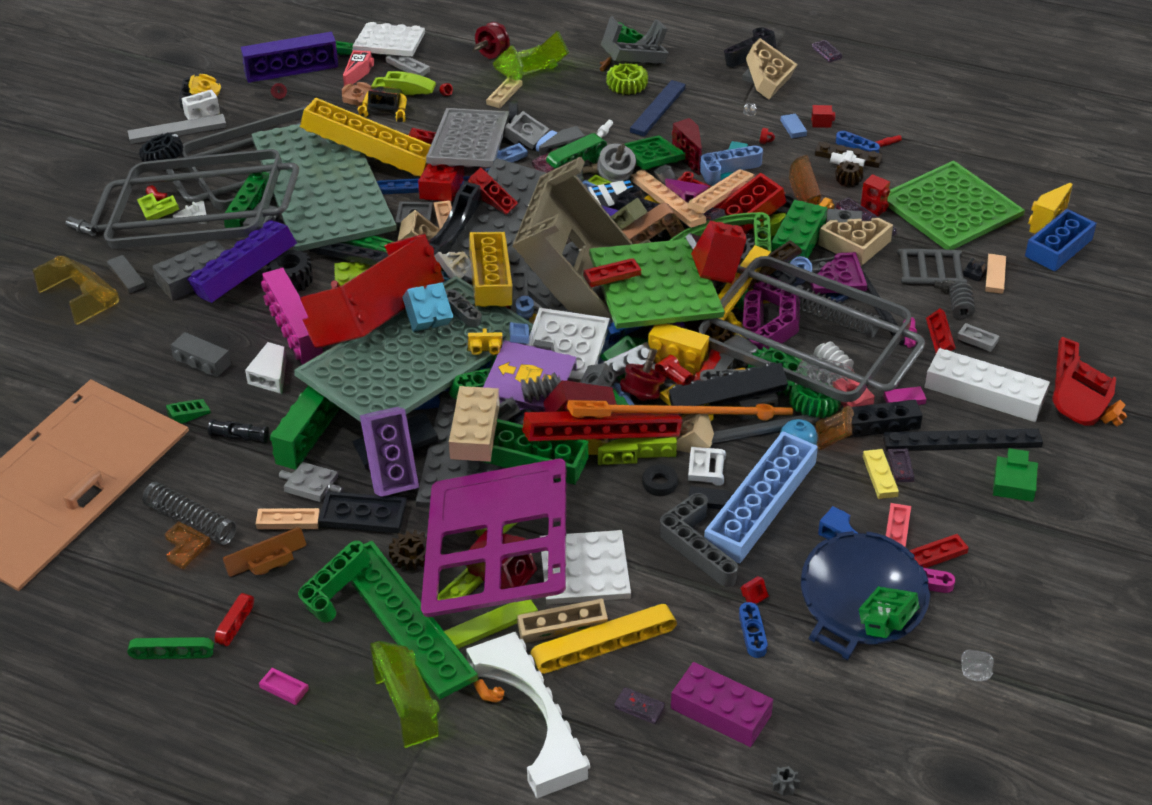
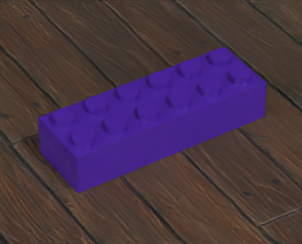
[241,32,338,83]
[187,220,297,303]

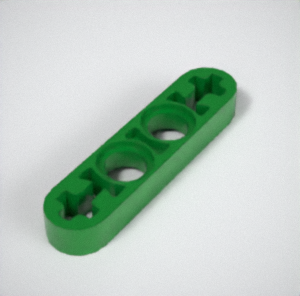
[127,637,214,659]

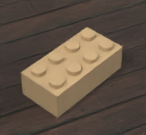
[449,386,500,462]

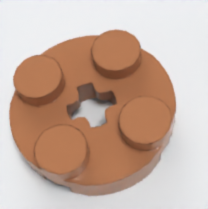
[342,82,372,107]

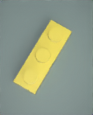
[863,449,899,499]

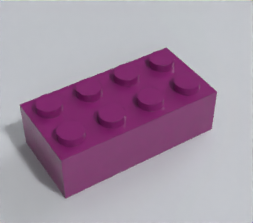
[671,662,773,747]

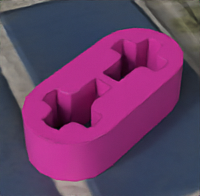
[924,568,955,593]

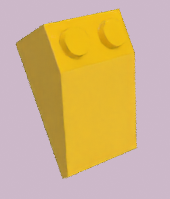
[1028,183,1073,234]

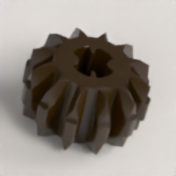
[835,161,864,187]

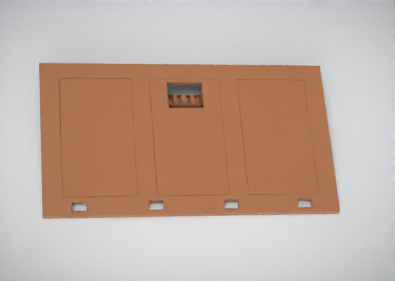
[0,379,189,591]

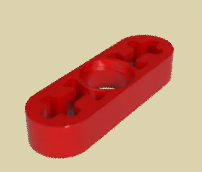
[215,593,254,646]

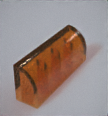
[789,155,821,205]

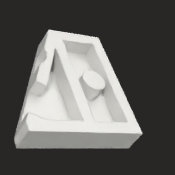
[434,252,471,279]

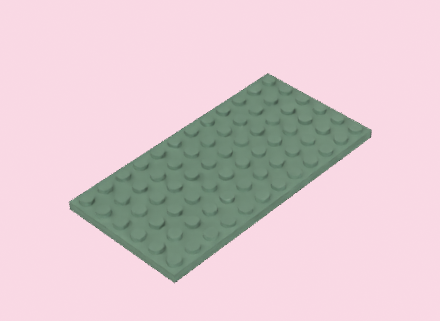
[251,124,397,251]
[295,276,534,422]

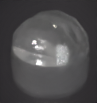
[744,102,756,116]

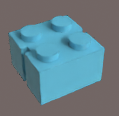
[402,282,453,332]

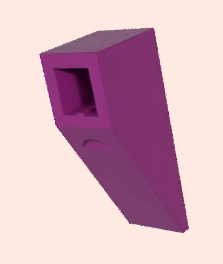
[665,178,708,203]

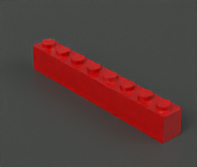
[522,411,682,441]

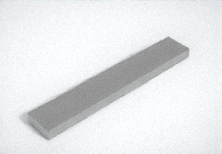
[128,114,226,144]

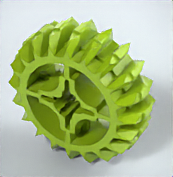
[606,62,648,95]

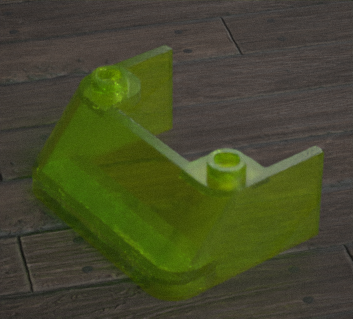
[492,31,569,81]
[370,641,440,748]

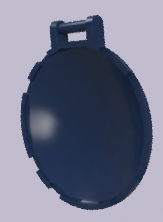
[801,531,930,661]

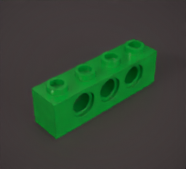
[224,172,269,228]

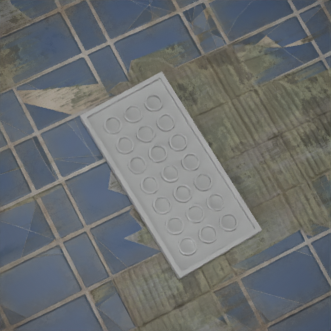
[426,108,509,169]

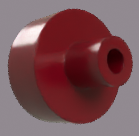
[271,83,287,99]

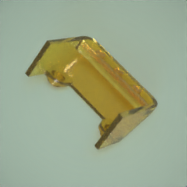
[32,256,119,325]

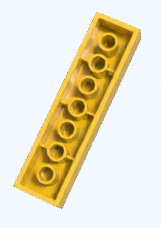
[300,98,431,177]

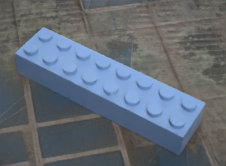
[704,431,818,564]

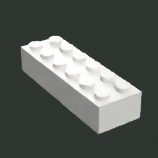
[924,348,1050,422]

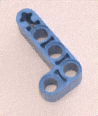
[700,146,763,185]

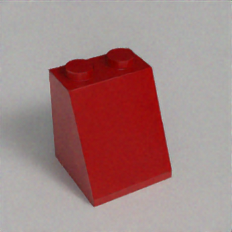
[691,221,747,284]

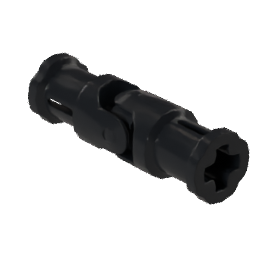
[208,419,269,443]

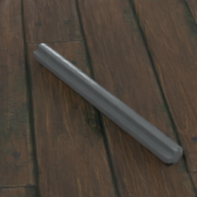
[712,415,820,444]

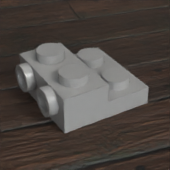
[504,111,549,149]

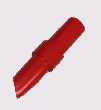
[876,135,902,147]

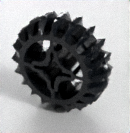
[139,132,184,162]

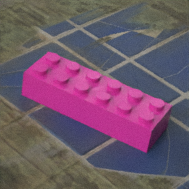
[261,268,323,365]

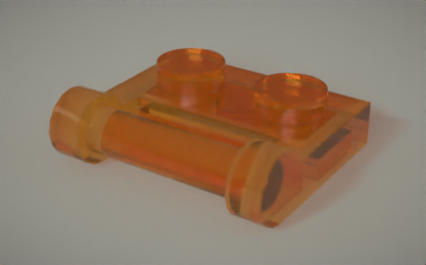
[816,406,854,450]

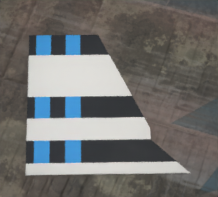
[588,179,633,207]

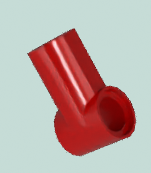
[655,355,694,386]

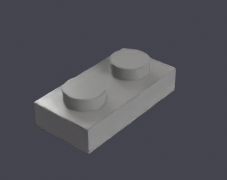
[957,323,999,352]

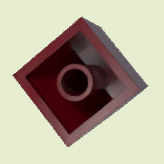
[466,530,537,589]

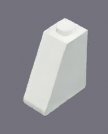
[245,342,286,394]

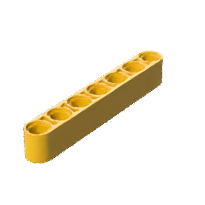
[530,604,677,674]

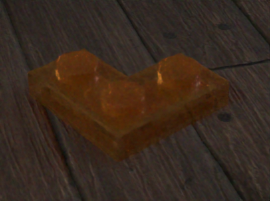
[165,521,211,569]

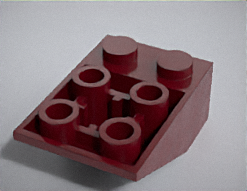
[672,118,702,175]

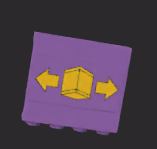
[483,340,577,412]

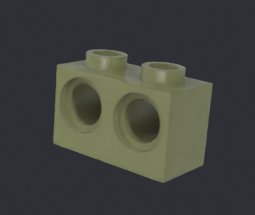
[611,198,647,230]

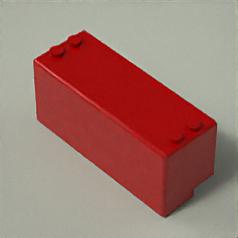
[300,233,444,348]

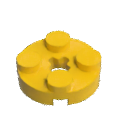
[189,74,221,96]

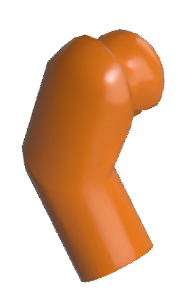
[474,679,504,703]

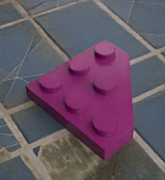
[810,252,867,294]

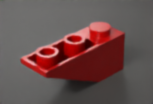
[468,168,518,215]

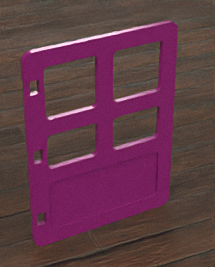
[421,459,566,617]

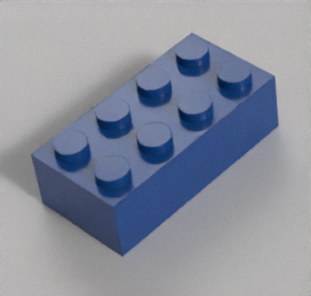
[1025,209,1097,271]

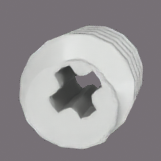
[814,342,854,379]

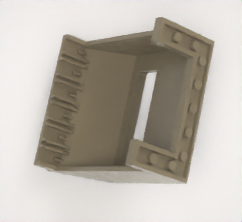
[512,157,651,323]

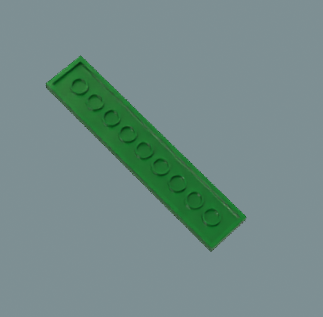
[350,541,478,700]

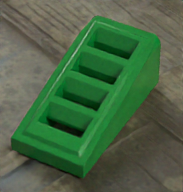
[166,399,211,424]

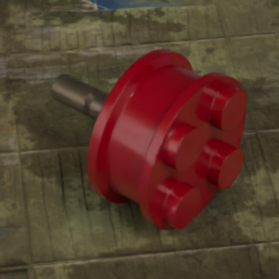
[472,22,510,59]
[620,348,666,401]

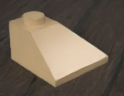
[676,414,714,453]

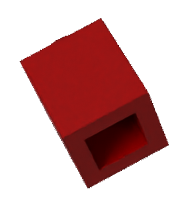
[811,105,835,128]

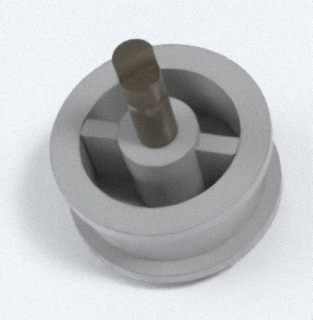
[597,143,636,182]

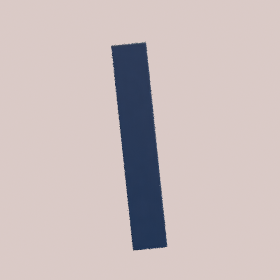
[630,80,686,137]

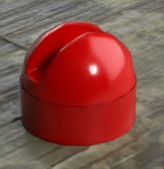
[439,83,453,96]

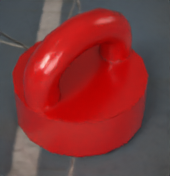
[759,128,775,144]

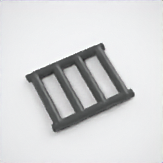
[897,248,967,285]

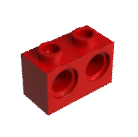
[860,174,890,217]

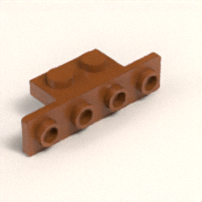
[223,527,306,577]

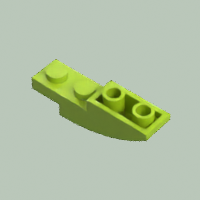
[371,71,436,95]
[598,437,677,465]

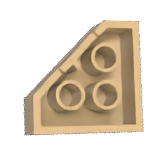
[746,38,798,99]
[818,218,893,266]

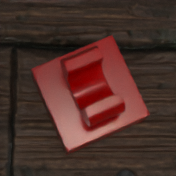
[740,576,769,604]

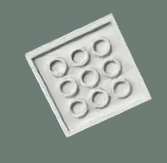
[353,22,425,56]
[527,308,611,383]
[540,530,631,605]

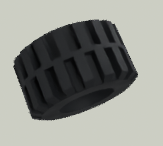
[267,249,313,292]

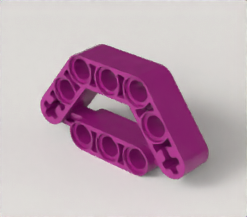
[743,276,800,351]

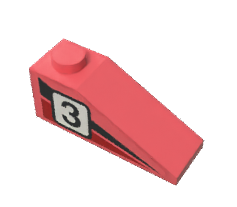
[343,50,374,86]

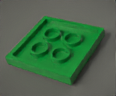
[624,135,686,170]

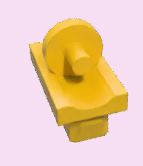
[468,328,502,355]

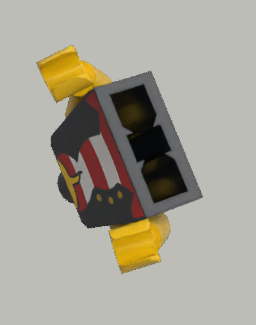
[358,87,407,122]

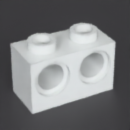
[182,90,220,120]

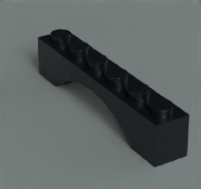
[428,181,482,255]

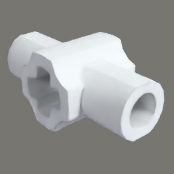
[830,150,865,167]

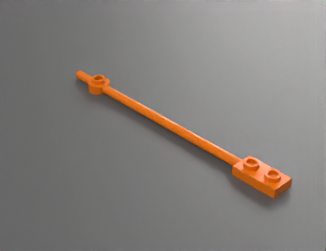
[567,400,793,421]

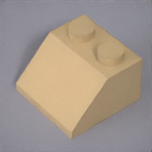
[398,210,439,241]

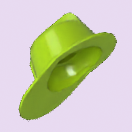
[760,213,786,241]

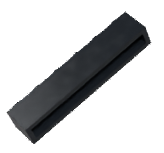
[668,362,788,416]

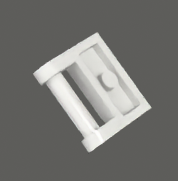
[688,447,726,486]

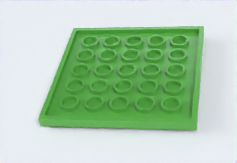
[887,161,1025,250]
[589,239,725,329]

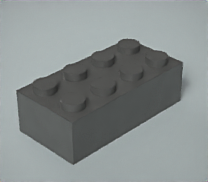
[152,240,225,301]

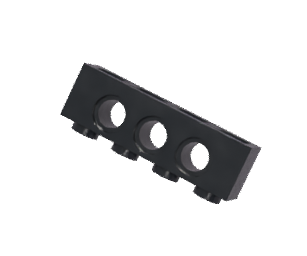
[839,399,923,438]

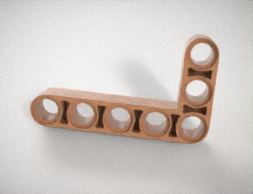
[622,203,685,244]

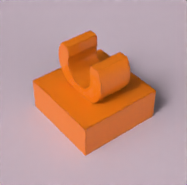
[1100,400,1127,427]

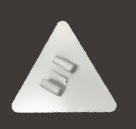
[173,200,208,224]

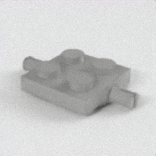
[279,462,344,502]

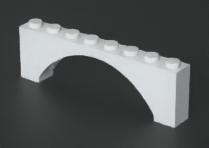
[466,632,590,798]

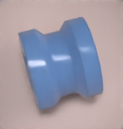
[516,296,534,319]

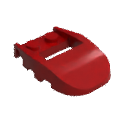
[1052,356,1116,426]

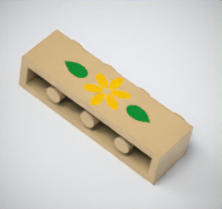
[517,598,608,643]

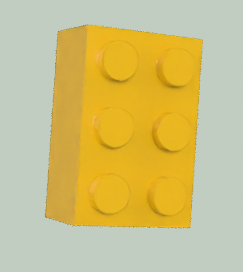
[648,323,709,376]

